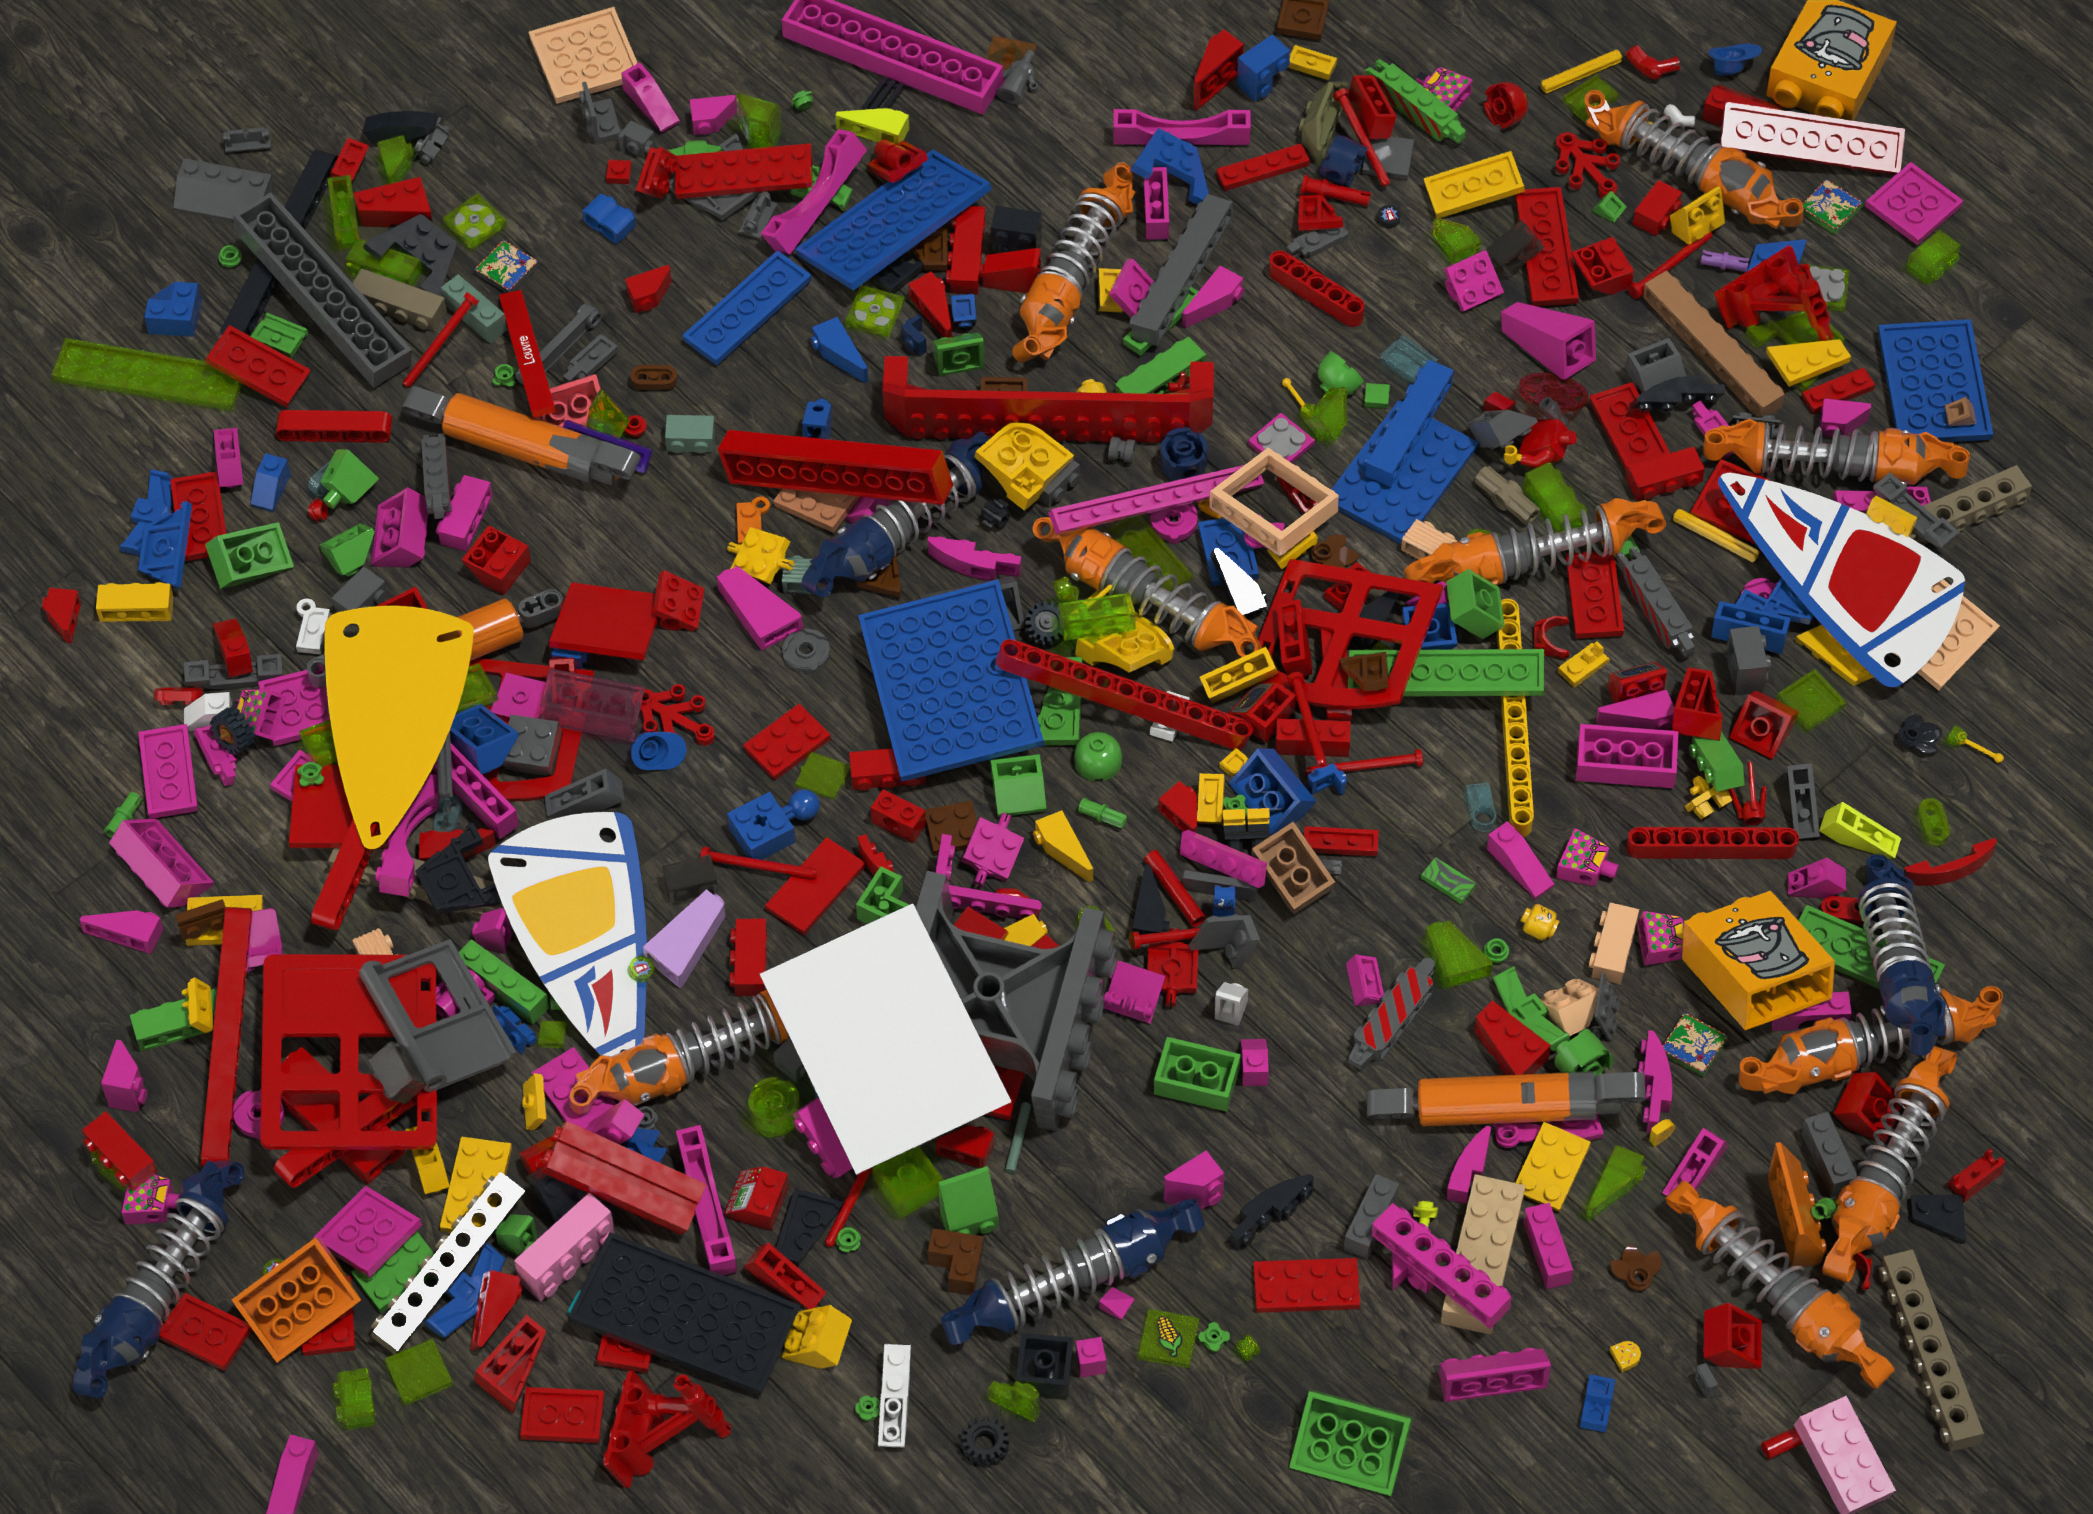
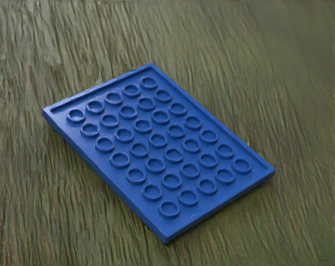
[858,579,1044,782]

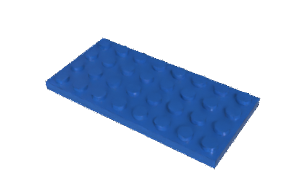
[795,149,992,290]

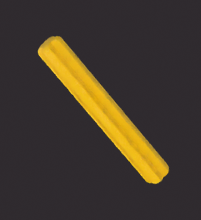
[1540,50,1622,93]
[1673,509,1760,562]

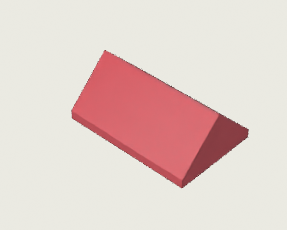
[531,374,609,427]

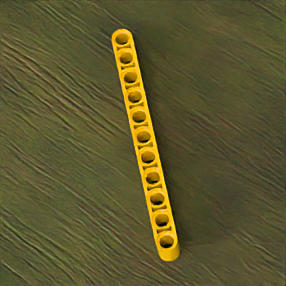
[1496,599,1534,837]

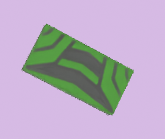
[1421,857,1476,905]

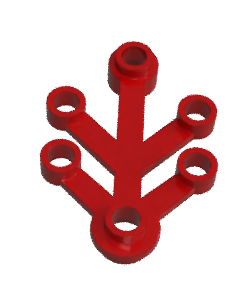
[1555,132,1620,199]
[632,684,715,746]

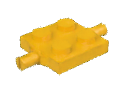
[727,527,795,584]

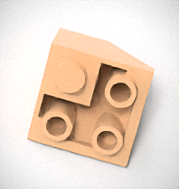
[1540,979,1599,1036]

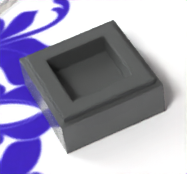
[1695,1363,1718,1399]

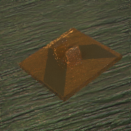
[986,36,1037,71]

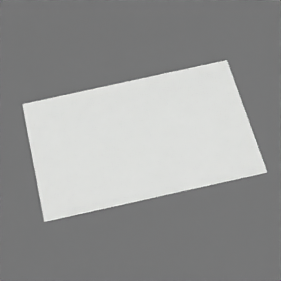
[760,904,1011,1174]

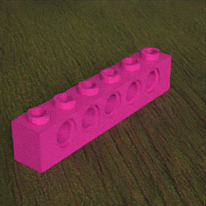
[1372,1203,1511,1329]

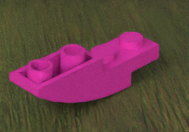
[1832,487,1931,514]
[928,536,1022,581]
[1638,1030,1672,1133]

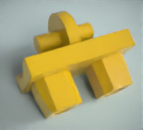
[1684,776,1732,820]

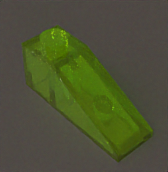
[1585,1145,1646,1221]

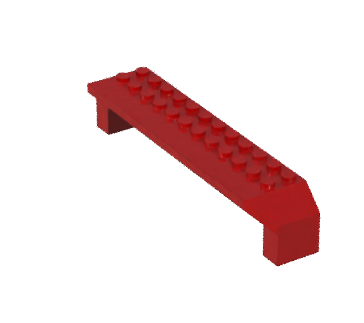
[883,356,1214,443]

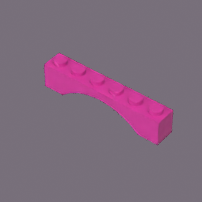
[1113,109,1250,145]
[760,129,867,255]
[376,774,442,897]
[676,1125,737,1276]

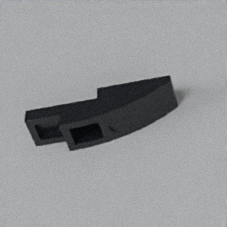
[1629,375,1725,412]
[1230,1174,1314,1251]

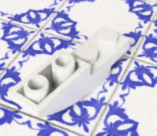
[878,1344,911,1448]

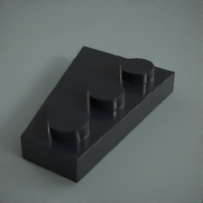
[776,1188,844,1266]

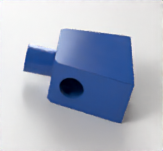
[802,399,832,440]

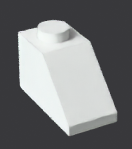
[184,692,232,731]
[1215,982,1248,1026]

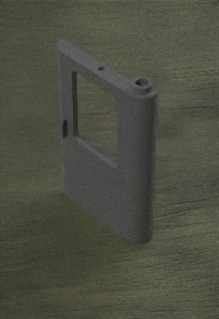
[359,939,516,1092]

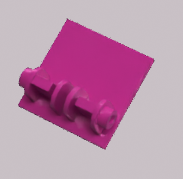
[1104,960,1165,1024]

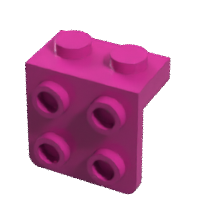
[247,908,284,972]

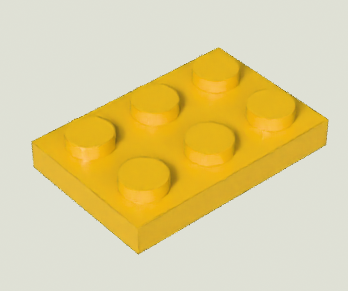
[186,895,263,946]
[1516,1122,1591,1212]

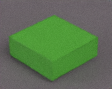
[1365,383,1390,409]

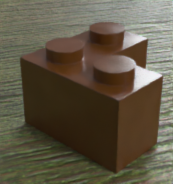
[928,1228,984,1295]

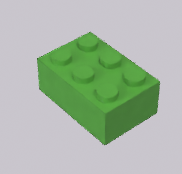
[1154,1037,1241,1112]

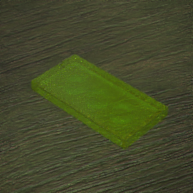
[1102,515,1193,592]

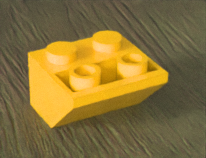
[1670,186,1725,244]
[782,1305,852,1369]

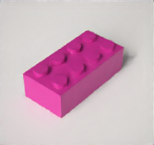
[1576,724,1678,788]

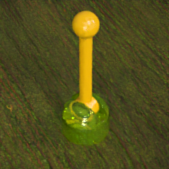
[1282,378,1320,424]
[1946,725,2004,763]

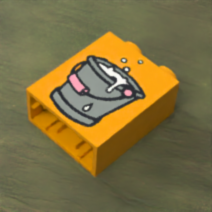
[1766,0,1897,121]
[1682,890,1835,1030]

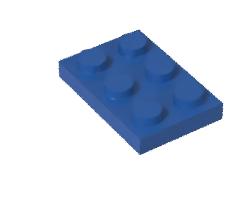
[1198,518,1259,586]

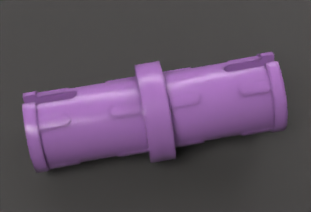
[1700,250,1749,273]

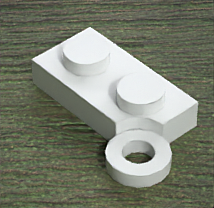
[296,599,331,655]

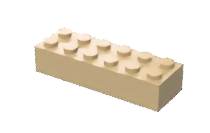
[1441,1174,1525,1335]

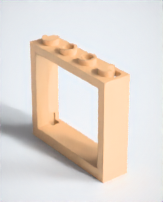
[1209,448,1339,556]

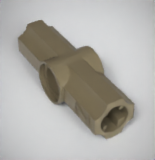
[1475,466,1540,525]

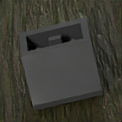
[1625,338,1686,394]
[1467,410,1538,449]

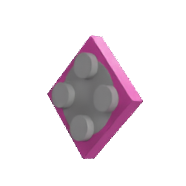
[1248,413,1315,463]

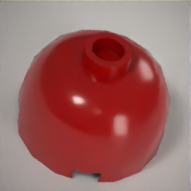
[1484,82,1528,129]

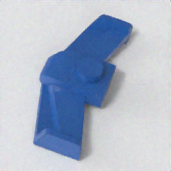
[119,469,173,556]
[423,1242,506,1337]

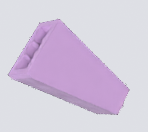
[643,889,726,988]

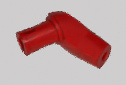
[1625,45,1680,80]

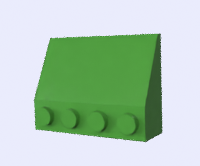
[1289,1390,1414,1496]

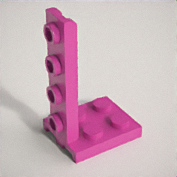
[935,834,1041,920]

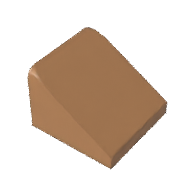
[1944,397,1976,426]

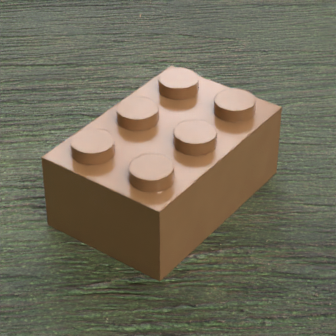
[1252,822,1335,915]

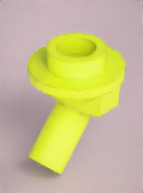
[1413,1201,1438,1227]

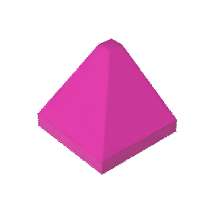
[1099,1287,1135,1321]

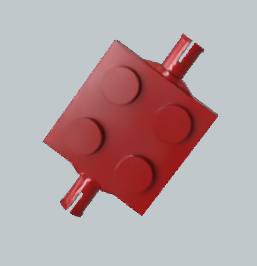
[1147,928,1199,1007]

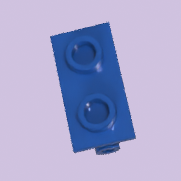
[493,1005,537,1055]

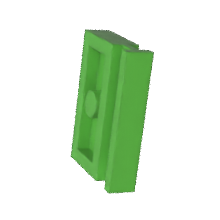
[250,313,308,359]

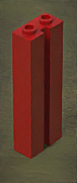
[281,1047,406,1185]
[541,1121,707,1235]

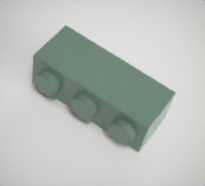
[441,274,507,343]

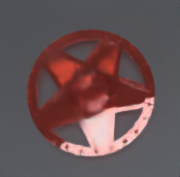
[1518,373,1588,412]

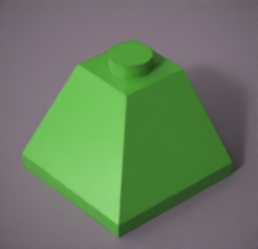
[319,523,375,576]

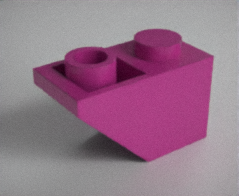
[1788,858,1846,898]

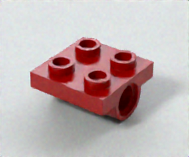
[867,139,928,183]
[652,570,704,632]

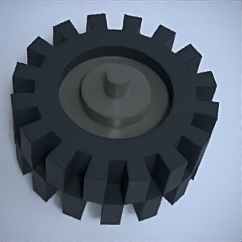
[1024,601,1069,648]

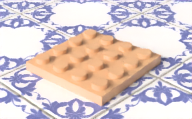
[529,7,637,104]
[1894,579,2000,691]

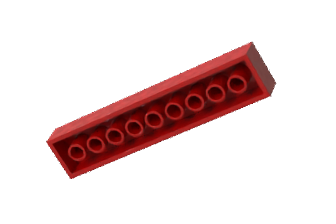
[717,430,953,505]

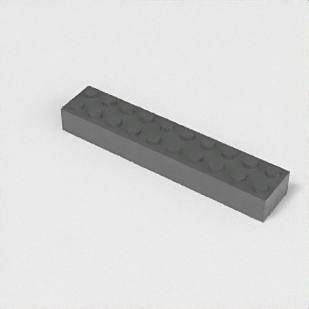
[233,192,412,388]

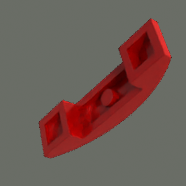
[1904,838,1997,886]

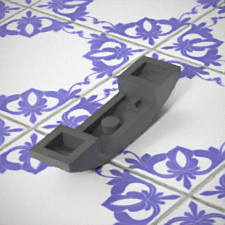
[1873,473,1960,548]
[184,654,283,689]

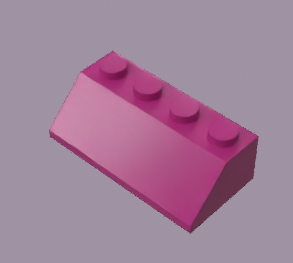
[109,818,214,908]
[1439,1348,1551,1402]

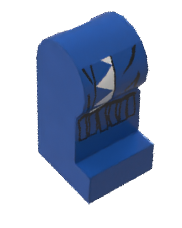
[1212,885,1236,917]

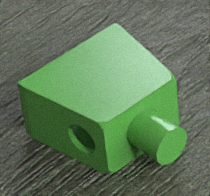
[321,449,379,509]

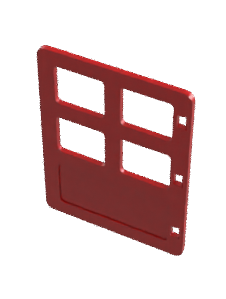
[261,954,437,1150]

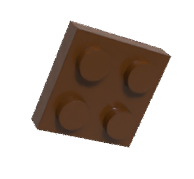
[1277,0,1329,40]
[925,800,977,856]

